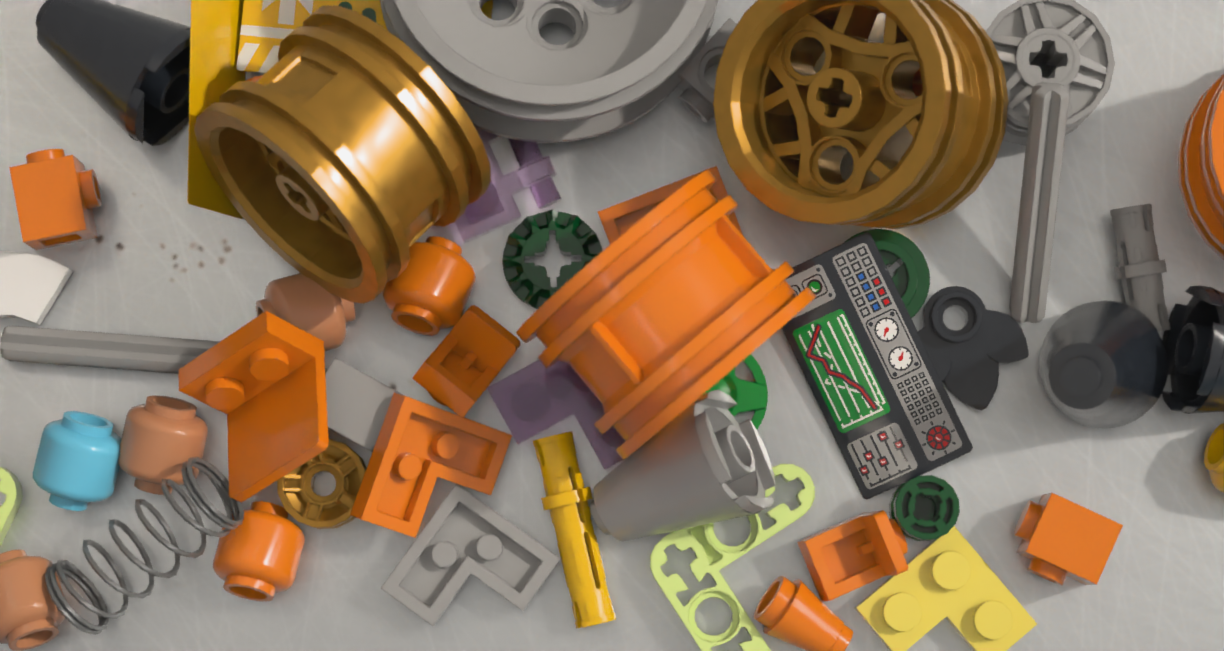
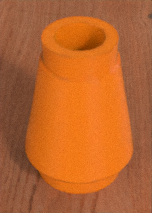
[754,576,853,651]

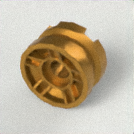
[277,438,367,529]

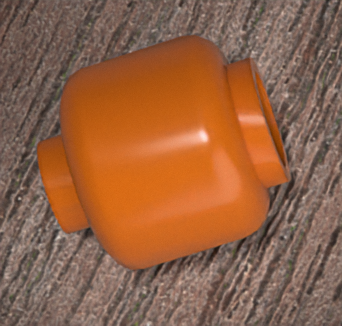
[383,236,476,336]
[213,501,305,602]

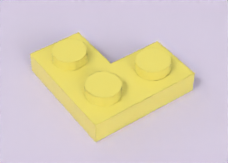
[854,526,1037,651]

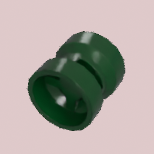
[889,475,960,541]

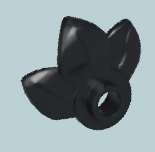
[918,286,1029,410]

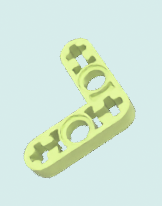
[650,464,815,651]

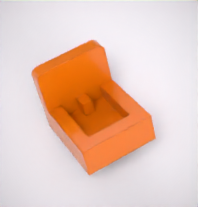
[412,305,521,418]
[797,510,908,601]

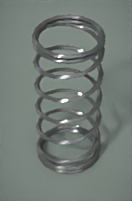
[45,457,244,635]

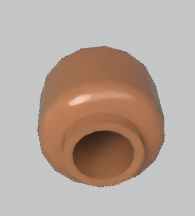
[256,273,355,352]
[118,395,208,495]
[0,550,65,651]

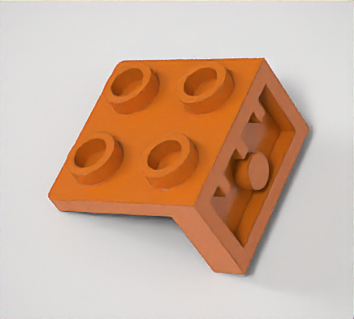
[178,311,329,502]

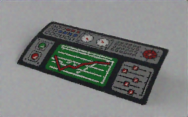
[781,232,973,499]

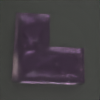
[487,360,628,471]

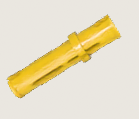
[533,431,616,629]

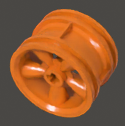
[516,169,817,460]

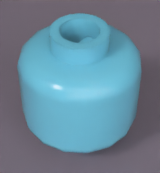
[33,411,121,511]

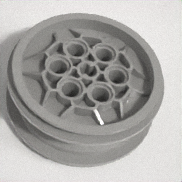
[380,0,719,143]

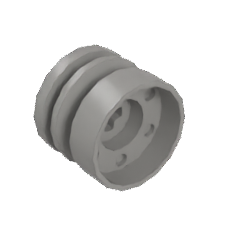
[986,0,1115,146]

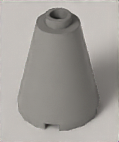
[590,390,775,542]

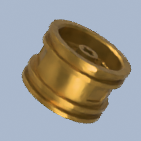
[713,0,1009,229]
[194,5,491,304]

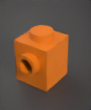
[9,149,101,250]
[1014,493,1123,586]

